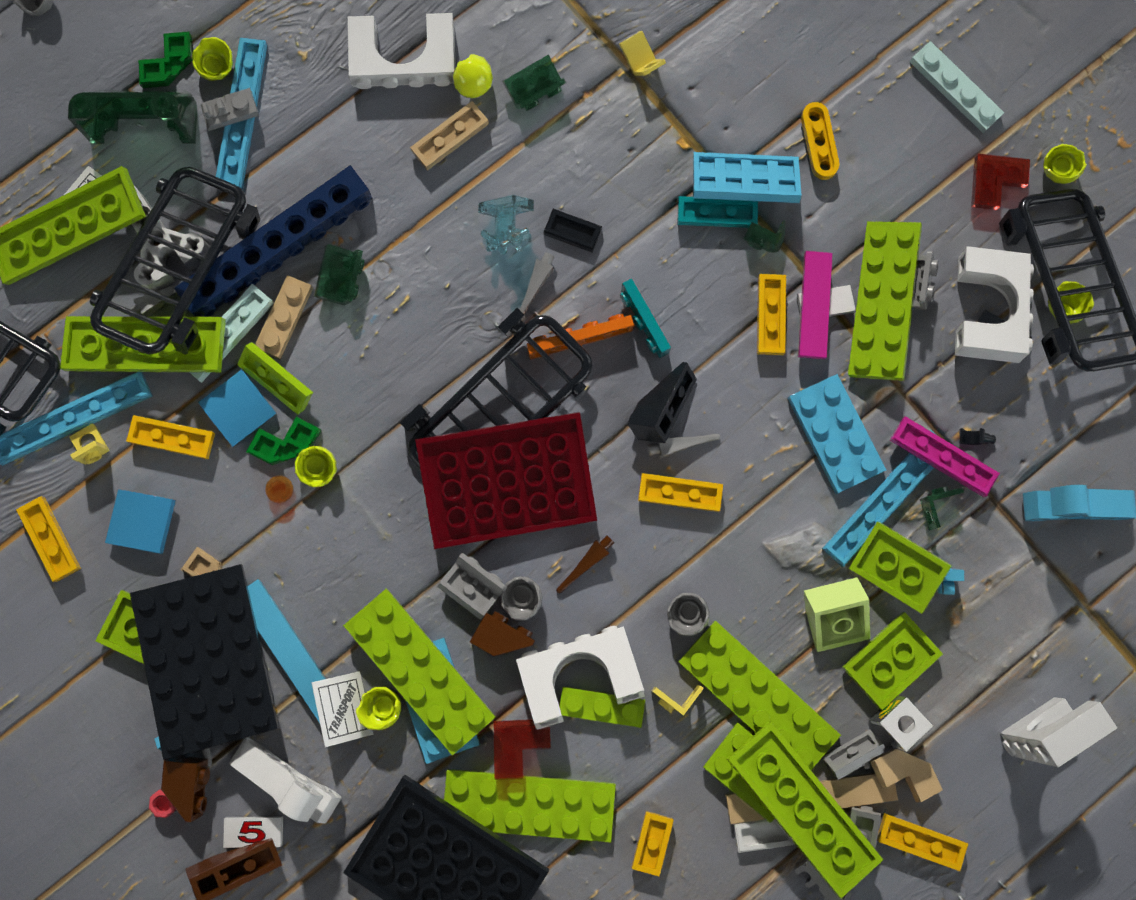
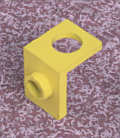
[619,31,666,76]
[70,423,110,465]
[652,685,704,716]

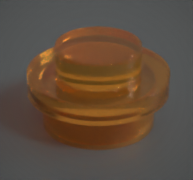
[265,476,294,503]

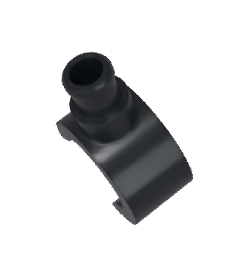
[959,428,996,445]

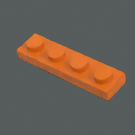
[527,314,634,360]

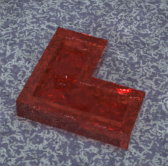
[971,154,1030,210]
[494,720,551,780]

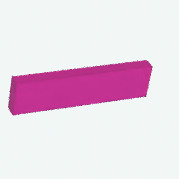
[798,251,833,360]
[890,416,1000,497]

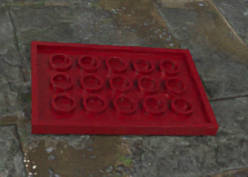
[415,412,598,549]

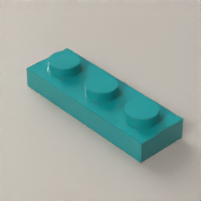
[677,196,758,228]
[620,278,671,358]

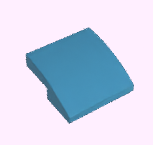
[198,369,276,447]
[105,489,176,554]

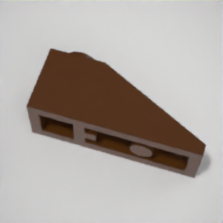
[185,838,282,900]

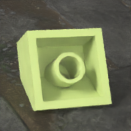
[804,578,870,652]

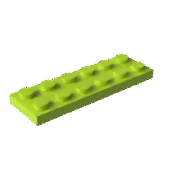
[0,166,146,285]
[848,221,922,381]
[60,316,226,373]
[343,588,496,756]
[678,620,841,770]
[727,722,883,899]
[444,769,616,843]

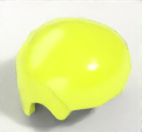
[192,37,233,81]
[453,54,493,98]
[1043,144,1087,184]
[1048,281,1094,324]
[295,446,337,487]
[356,687,401,730]

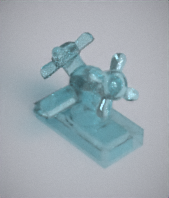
[478,195,534,255]

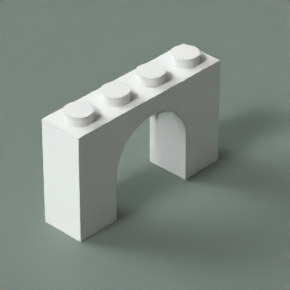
[348,13,456,89]
[955,246,1034,363]
[516,626,645,730]
[1000,697,1117,767]

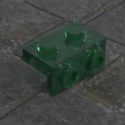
[502,55,566,111]
[314,244,364,306]

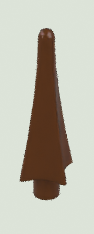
[556,535,615,594]

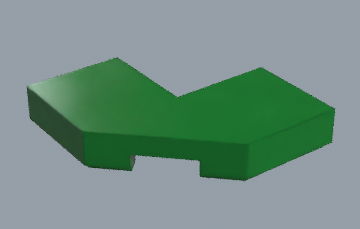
[138,32,193,88]
[246,417,321,465]

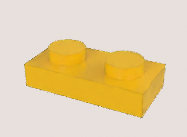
[631,811,674,877]

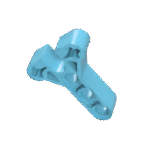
[1023,485,1136,521]

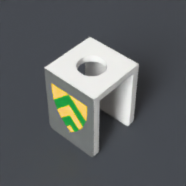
[869,696,933,752]

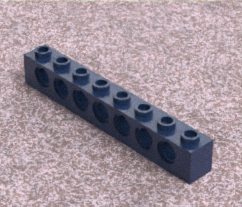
[174,165,373,317]

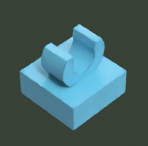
[938,569,964,595]

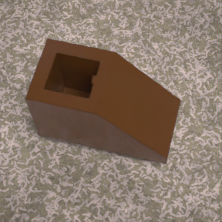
[470,611,535,656]
[161,756,210,822]

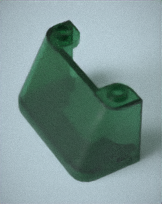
[68,90,197,144]

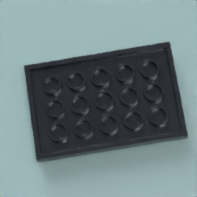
[130,564,279,760]
[343,775,549,900]

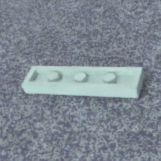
[910,41,1004,133]
[189,284,274,383]

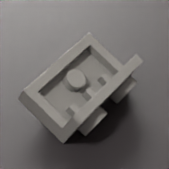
[912,251,939,311]
[437,553,506,620]

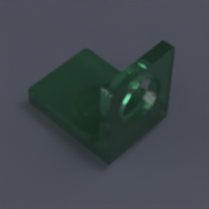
[920,486,964,531]

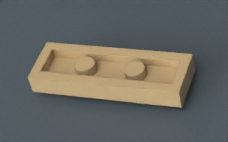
[410,101,489,171]
[255,275,313,360]

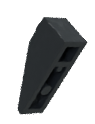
[627,362,697,443]

